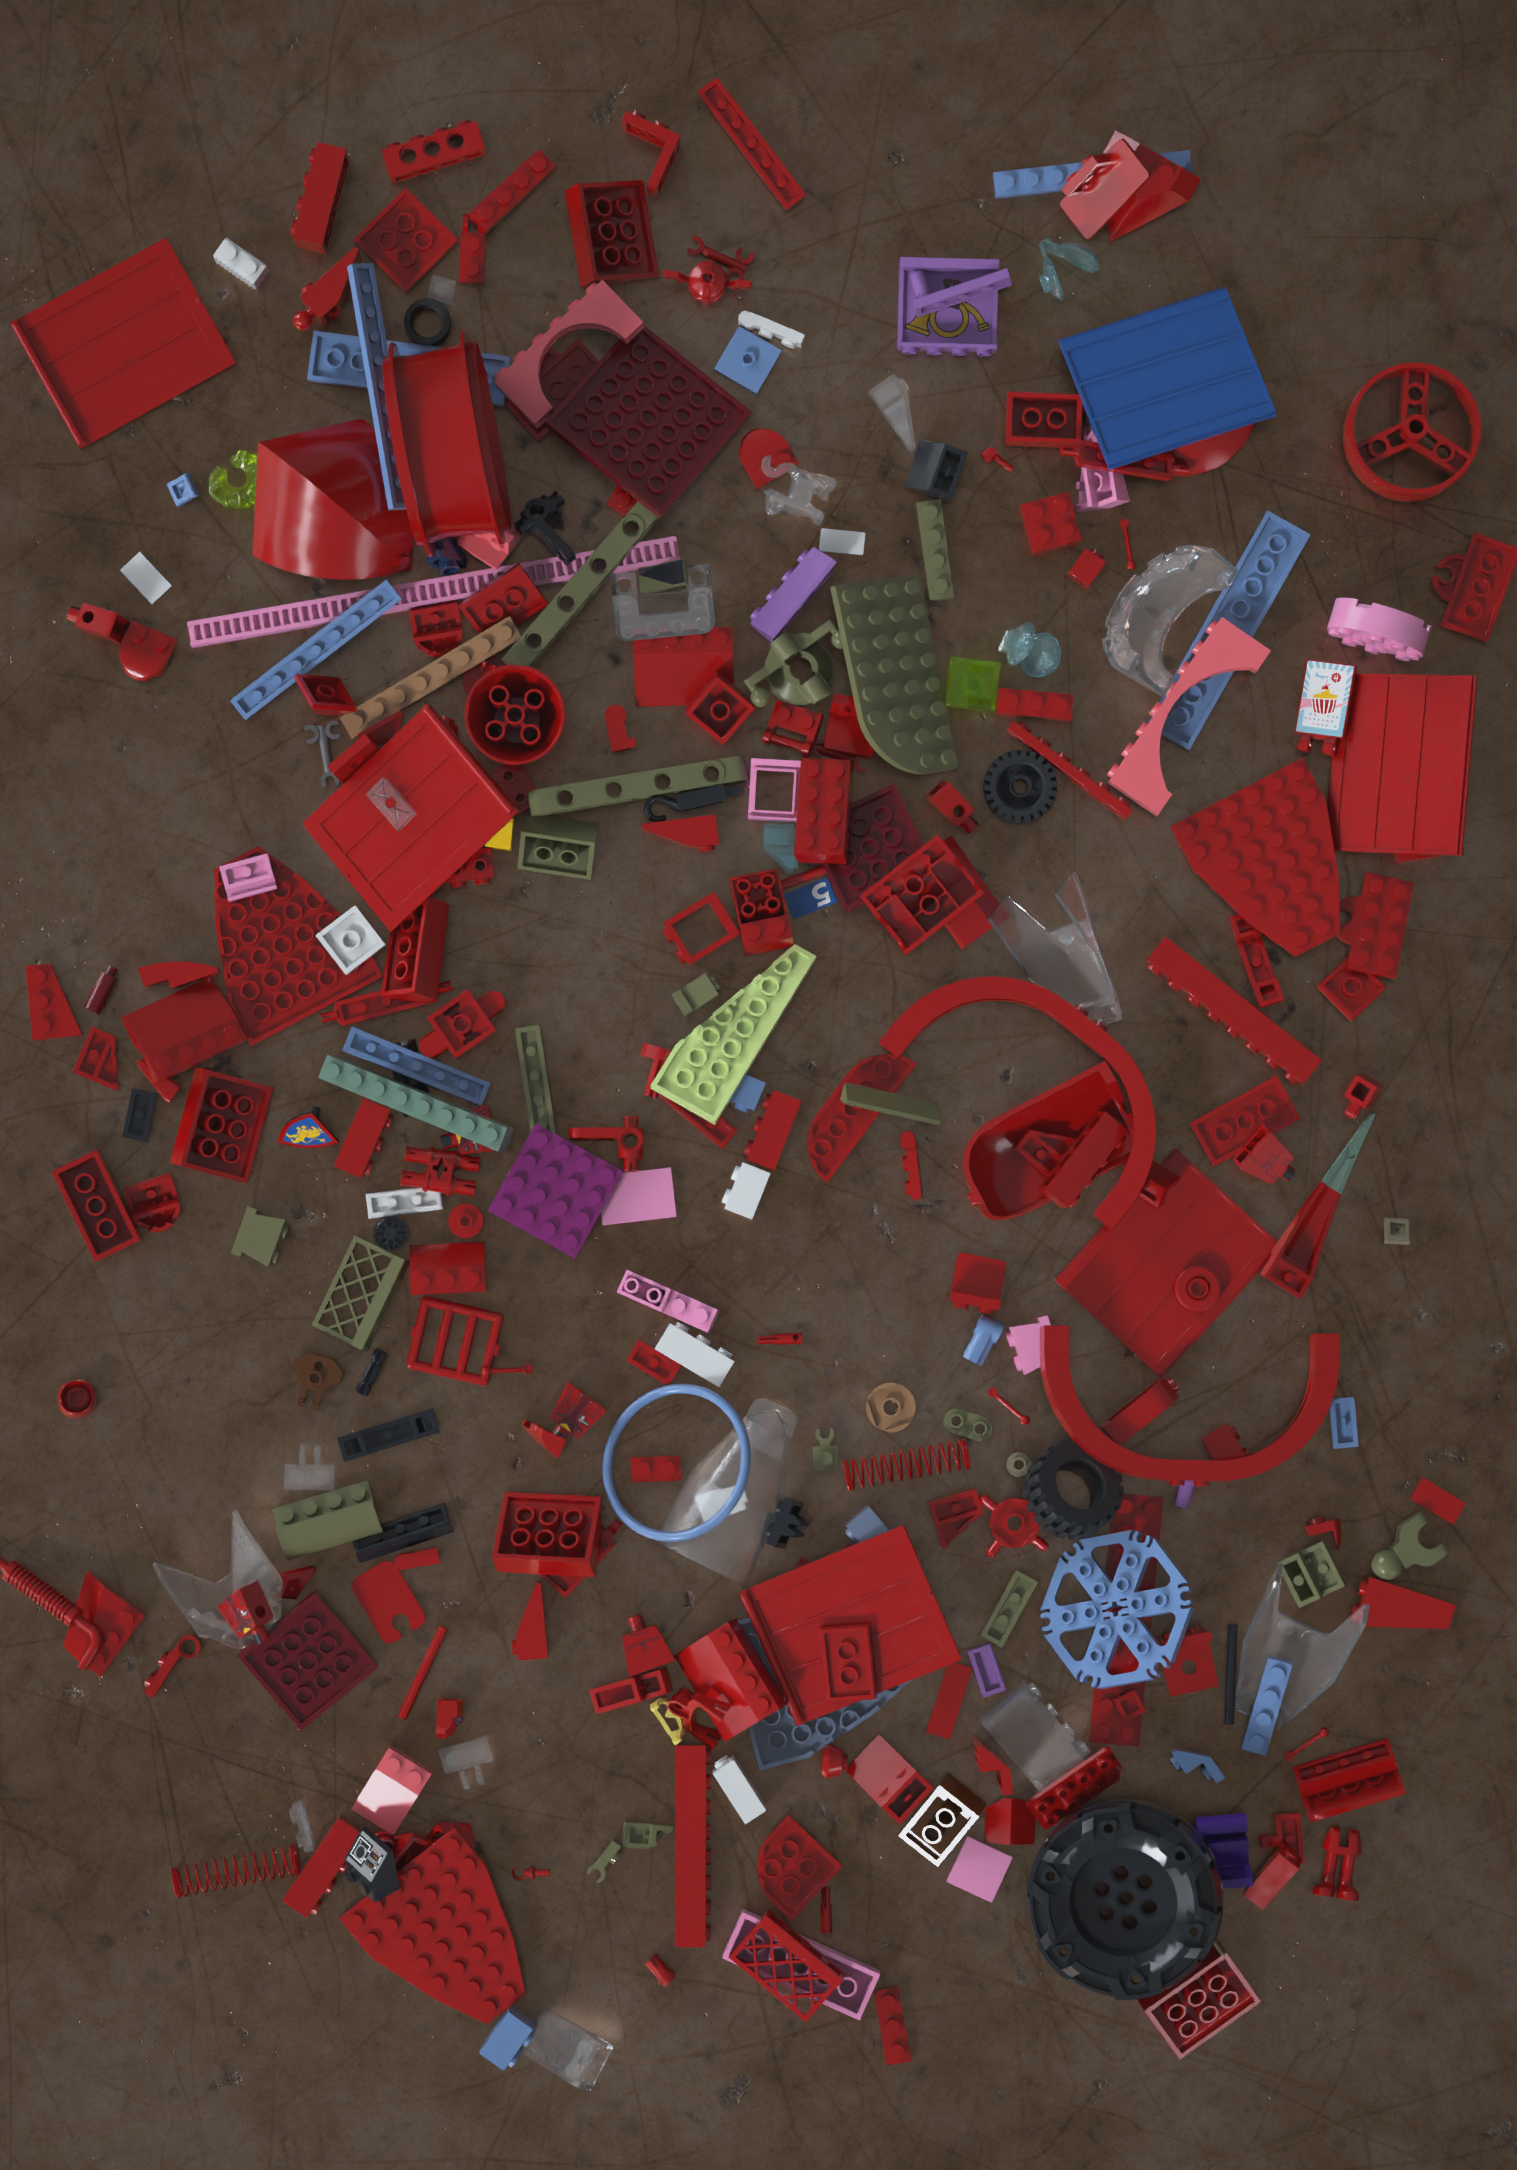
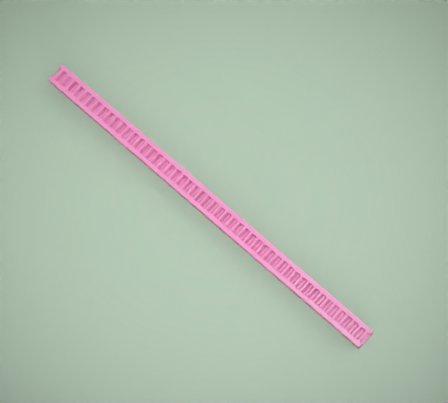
[187,536,680,648]

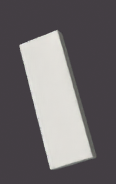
[366,1187,443,1219]

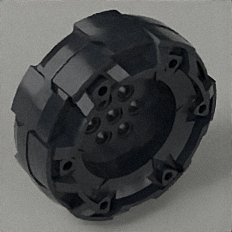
[1027,1799,1224,2000]

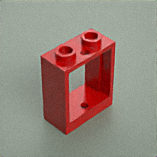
[662,892,740,967]

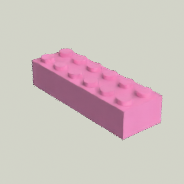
[722,1909,880,2020]

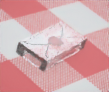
[366,777,417,831]

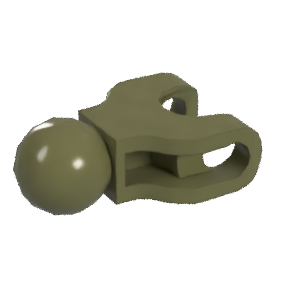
[1372,1512,1450,1581]

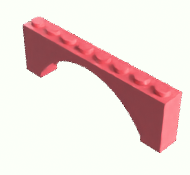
[1107,617,1271,817]

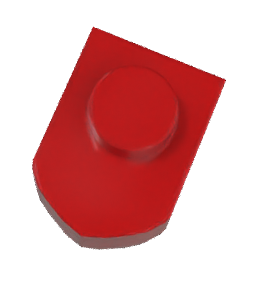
[1304,1516,1342,1549]

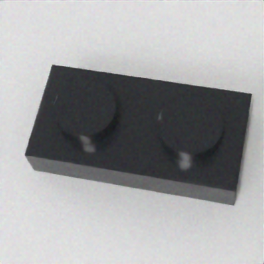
[122,1088,158,1142]

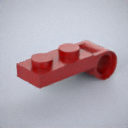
[144,1634,202,1698]

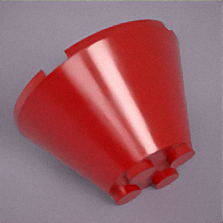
[465,665,565,765]

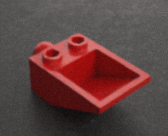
[293,247,362,331]

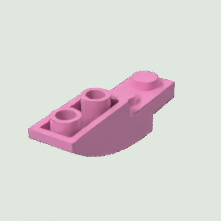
[617,1270,720,1333]

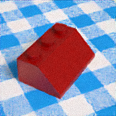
[410,1241,487,1295]

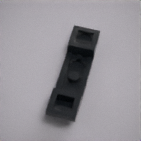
[337,1408,440,1462]

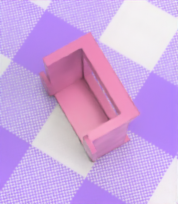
[745,758,801,823]

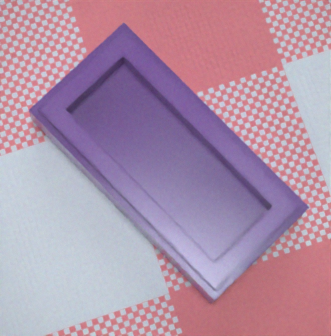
[967,1642,1007,1698]

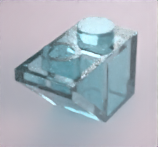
[763,824,798,875]

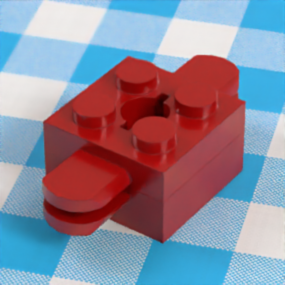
[419,989,506,1059]

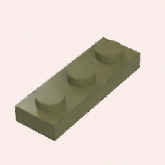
[980,1570,1038,1648]

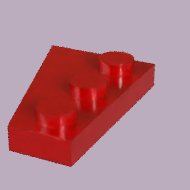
[25,964,83,1040]

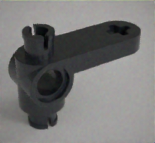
[513,491,576,565]

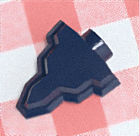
[427,537,468,576]

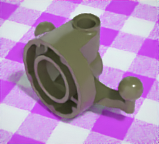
[744,619,843,707]

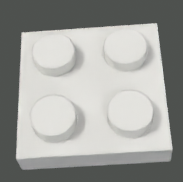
[315,905,386,975]

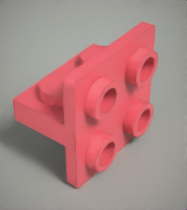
[457,522,523,570]

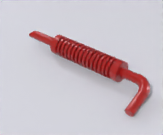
[0,1557,102,1671]

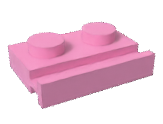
[219,854,278,902]

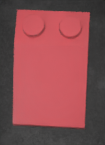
[351,1745,433,1835]

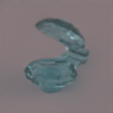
[1038,238,1100,301]
[998,622,1062,678]

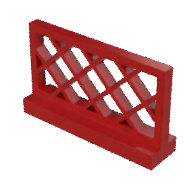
[729,1909,846,2022]

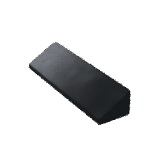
[352,1503,454,1563]

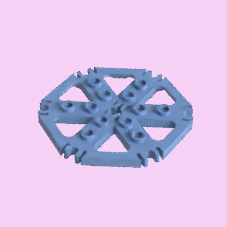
[1040,1530,1194,1689]

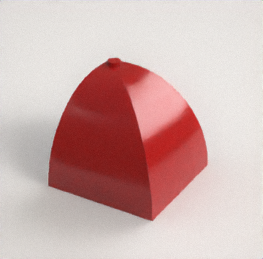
[252,419,413,580]

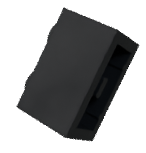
[904,440,968,503]

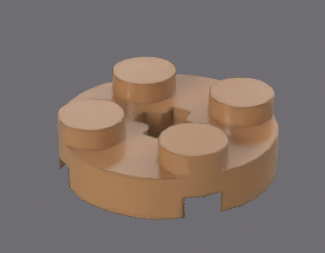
[866,1382,916,1432]

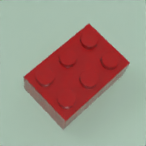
[1005,392,1082,448]

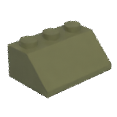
[517,812,599,880]

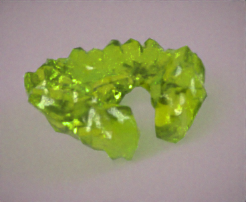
[208,450,258,510]

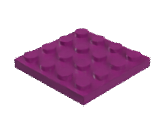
[488,1124,623,1259]

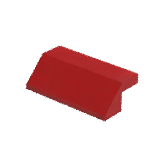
[944,836,1008,949]
[973,1737,1013,1796]
[1292,1738,1406,1823]

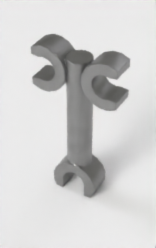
[304,720,341,788]

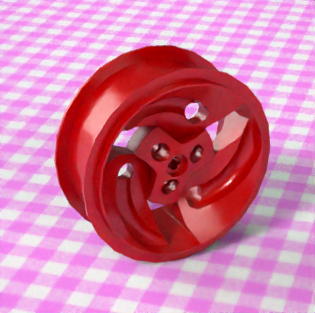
[382,329,511,557]

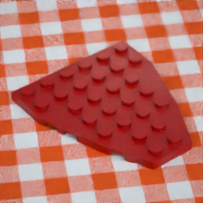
[1170,758,1340,957]
[214,846,384,1046]
[339,1825,527,2024]

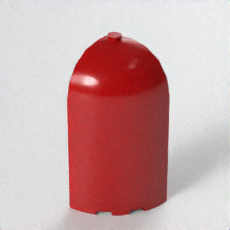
[962,1061,1134,1220]

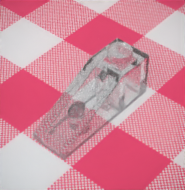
[869,374,916,455]

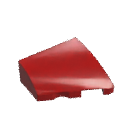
[522,1419,567,1458]

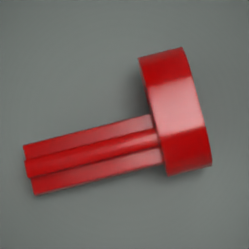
[640,1043,671,1098]

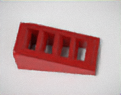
[136,1059,182,1103]

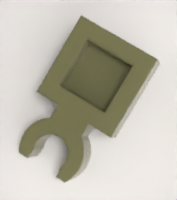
[813,1428,838,1471]

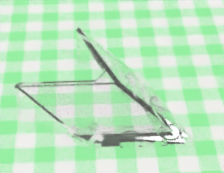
[152,1509,283,1650]

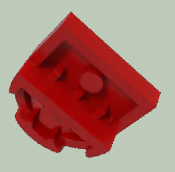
[738,428,799,489]
[408,600,462,657]
[119,621,178,681]
[123,1173,180,1232]

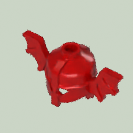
[663,259,753,306]

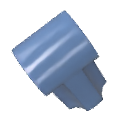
[962,1313,1005,1366]

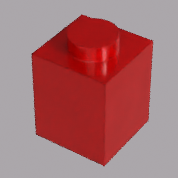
[1067,548,1106,590]

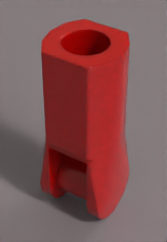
[394,1547,441,1570]

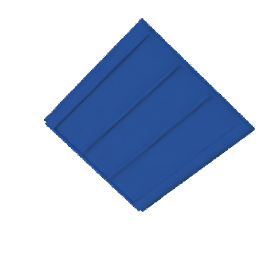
[1058,287,1276,470]

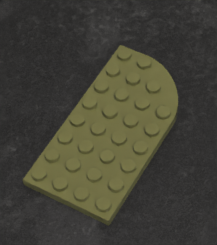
[830,574,960,775]

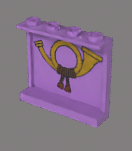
[897,257,999,356]

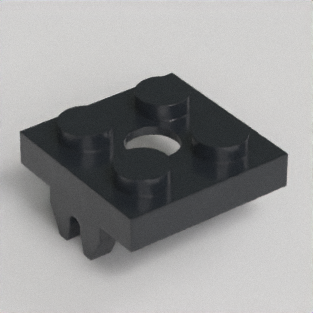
[766,1497,809,1549]

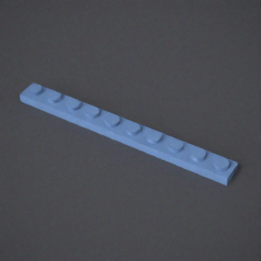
[347,263,406,510]

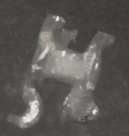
[761,455,837,526]

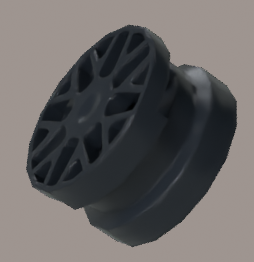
[373,1216,409,1251]

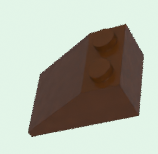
[899,1773,987,1867]

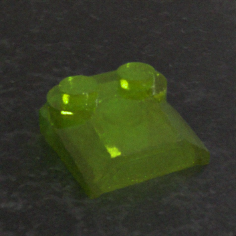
[945,657,1001,712]

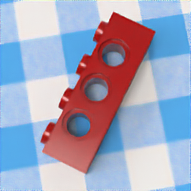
[382,120,486,184]

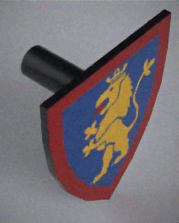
[278,1106,339,1148]

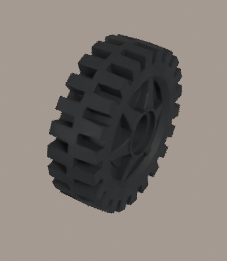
[983,749,1057,824]

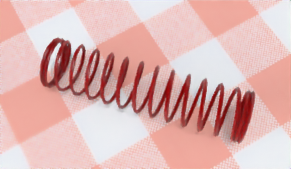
[843,1439,971,1491]
[171,1843,300,1899]

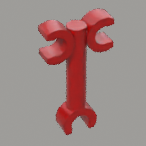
[687,236,754,281]
[803,734,870,773]

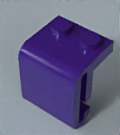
[1195,1813,1253,1889]

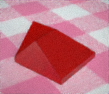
[294,674,357,716]

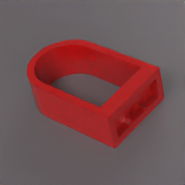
[1100,1377,1180,1446]

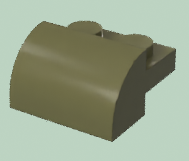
[1277,1539,1347,1608]

